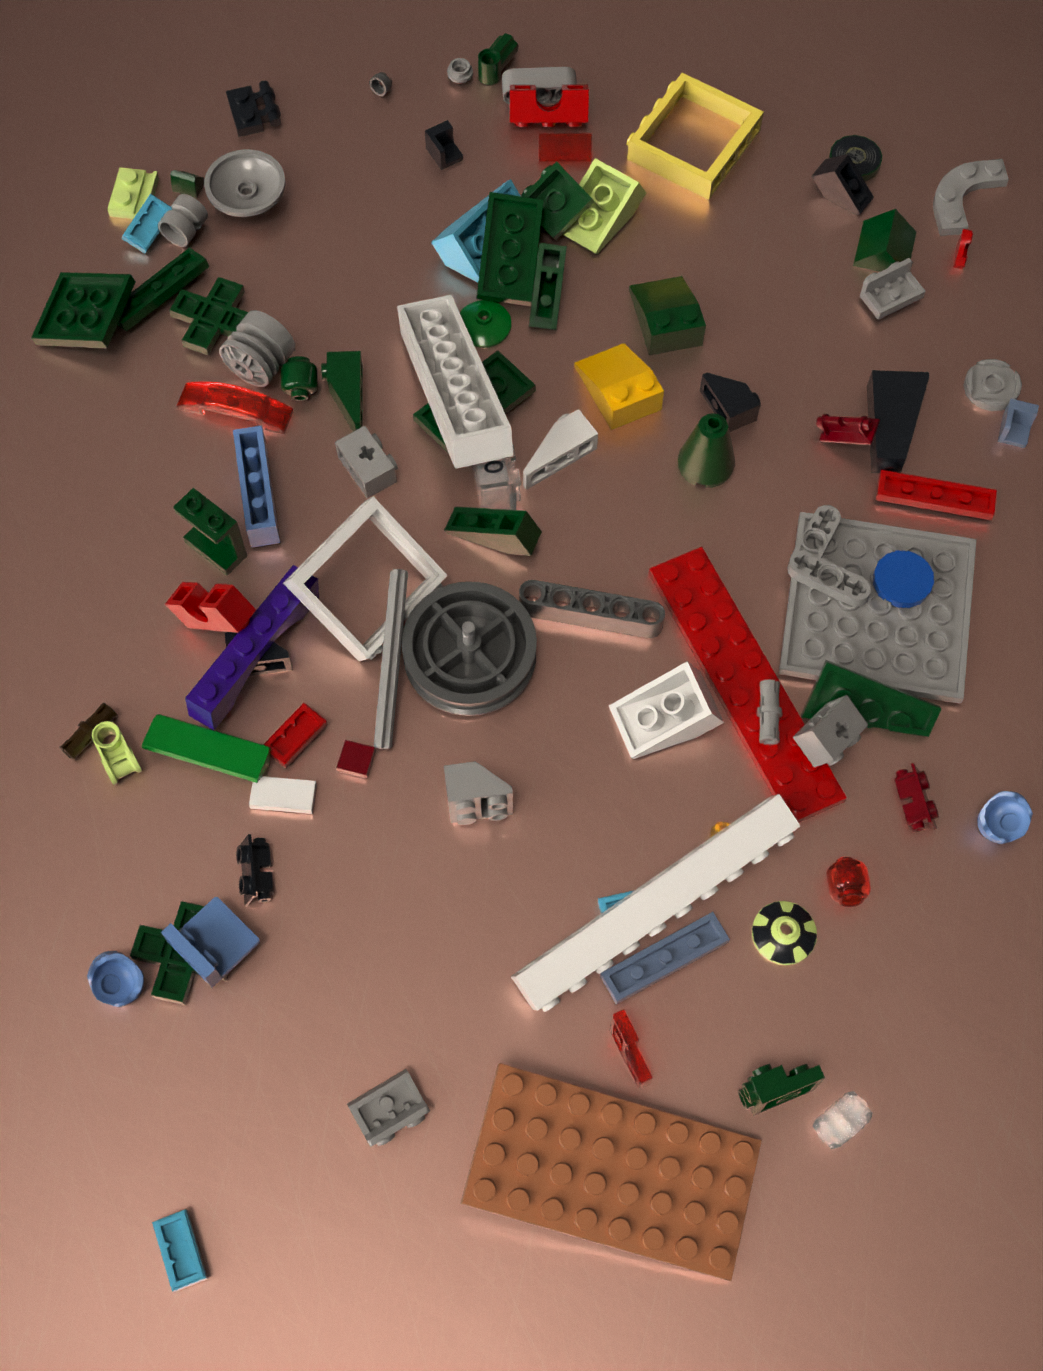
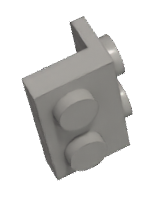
[860,258,926,320]
[347,1069,430,1147]

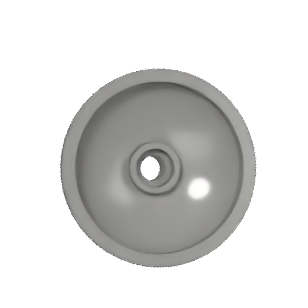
[204,149,286,217]

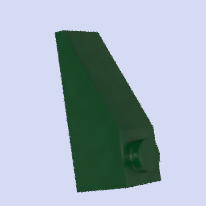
[529,243,567,330]
[321,351,363,432]
[444,507,542,556]

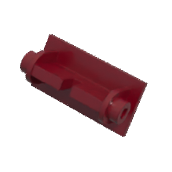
[816,414,880,445]
[894,763,939,832]

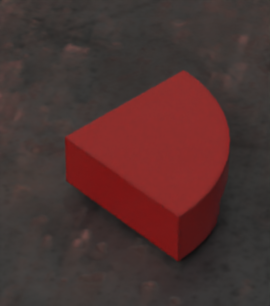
[953,229,973,269]

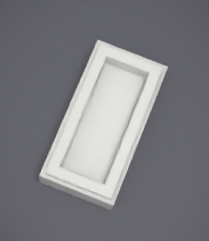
[249,776,317,814]

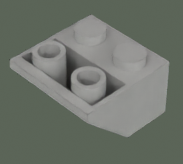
[444,761,513,825]

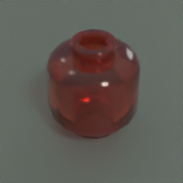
[826,857,871,907]

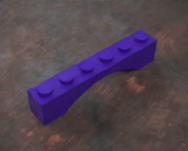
[185,565,319,730]

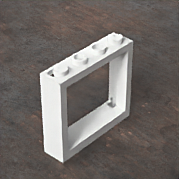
[283,496,448,661]

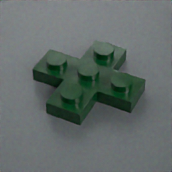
[169,277,248,355]
[130,901,229,1005]

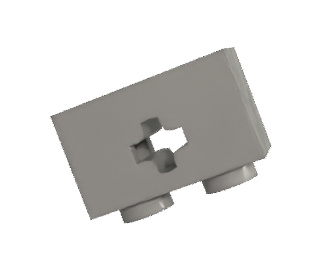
[335,426,398,498]
[793,695,868,767]

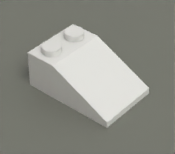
[609,661,724,759]

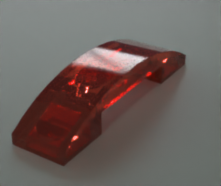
[177,382,293,435]

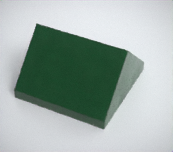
[853,208,916,272]

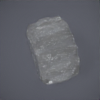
[813,1091,873,1149]

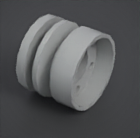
[219,310,295,387]

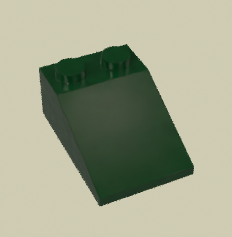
[629,276,706,356]

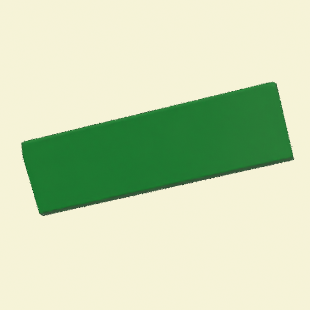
[142,714,271,783]

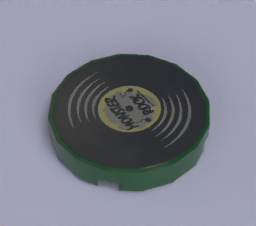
[829,135,882,181]

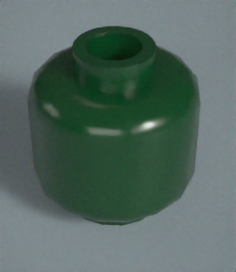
[281,356,318,401]

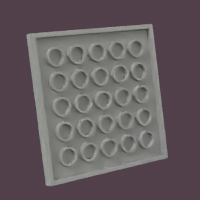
[778,512,977,704]

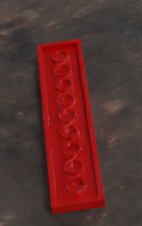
[649,546,847,823]

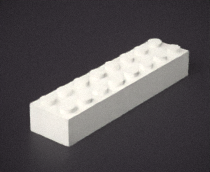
[397,295,513,469]

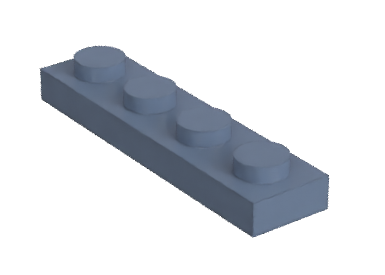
[600,912,730,1005]

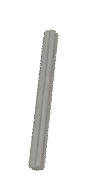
[374,569,408,750]

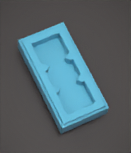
[122,194,172,254]
[152,1209,208,1292]

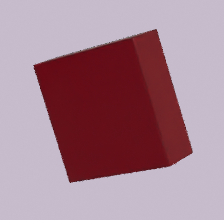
[336,740,376,779]

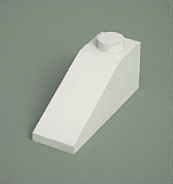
[523,409,598,490]

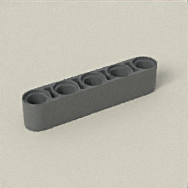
[519,580,665,638]

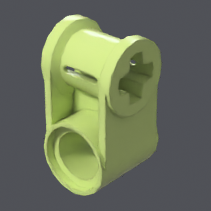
[92,721,142,785]

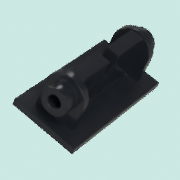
[236,834,274,906]

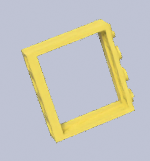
[626,73,764,200]

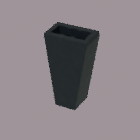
[867,370,929,473]

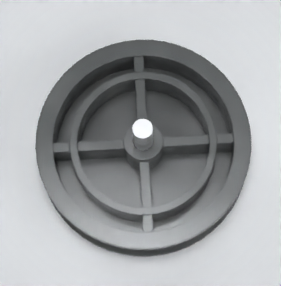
[402,582,537,716]

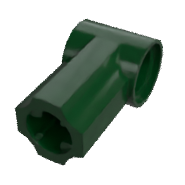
[478,33,518,85]

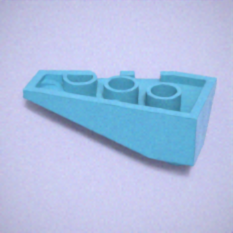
[431,179,520,283]

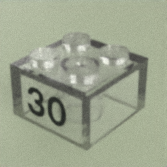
[472,443,521,510]

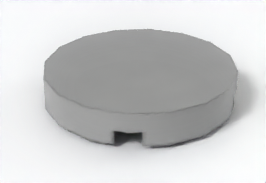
[963,359,1022,411]

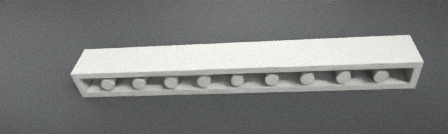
[511,794,800,1012]

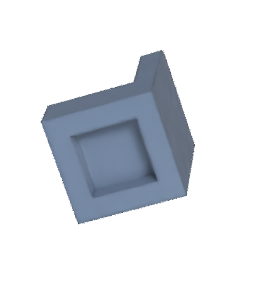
[998,399,1039,448]

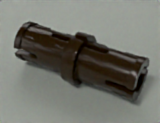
[59,703,118,761]

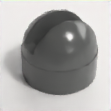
[369,72,392,96]

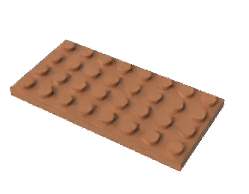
[460,1063,762,1281]

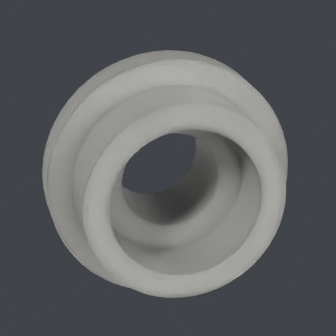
[447,58,473,83]

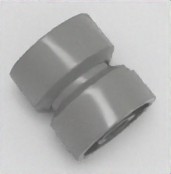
[158,194,208,247]

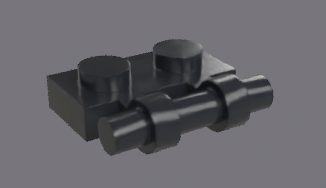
[226,81,281,137]

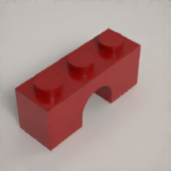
[510,84,589,127]
[165,582,256,633]

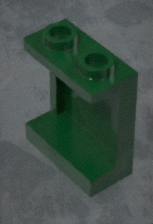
[173,488,247,576]

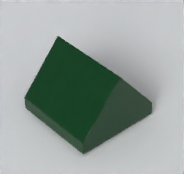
[170,170,204,199]

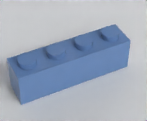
[233,425,280,548]

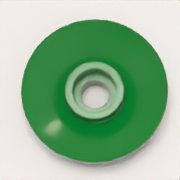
[460,300,511,348]

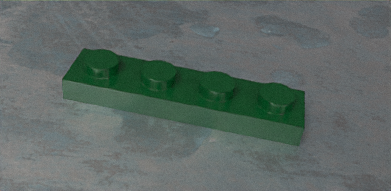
[118,247,210,332]

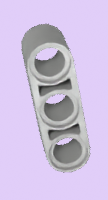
[502,67,577,105]

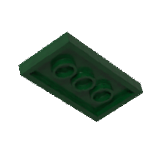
[476,192,544,306]
[413,350,536,454]

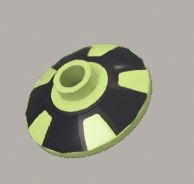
[752,901,817,965]

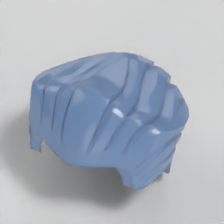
[977,791,1033,844]
[87,951,144,1007]

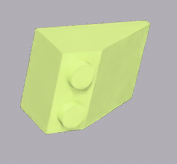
[562,158,646,255]

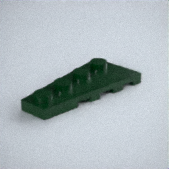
[801,660,942,737]

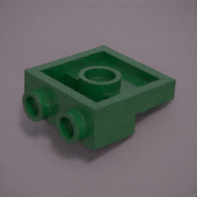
[521,161,595,240]
[738,1064,825,1116]

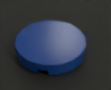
[873,550,934,608]

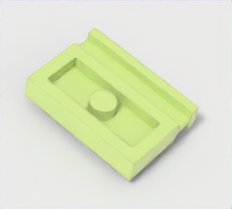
[107,167,159,219]

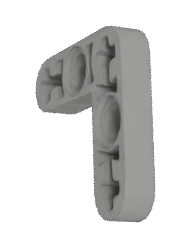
[787,505,871,607]

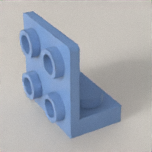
[161,897,260,988]

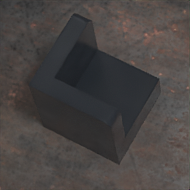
[425,120,463,170]

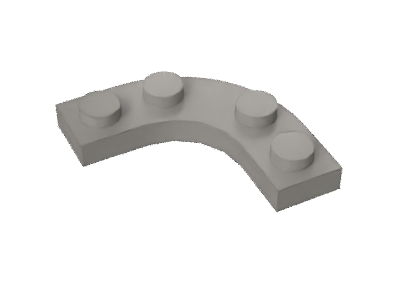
[933,159,1009,236]

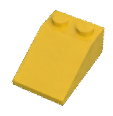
[574,343,664,430]

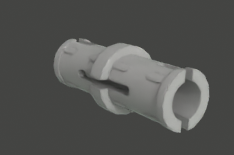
[757,679,782,745]

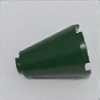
[678,413,735,488]

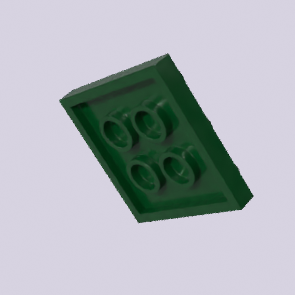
[31,272,136,348]

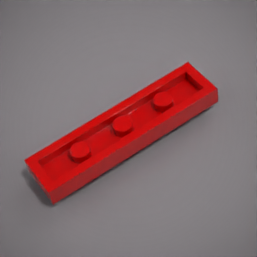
[875,470,997,520]

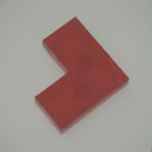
[609,1009,653,1089]

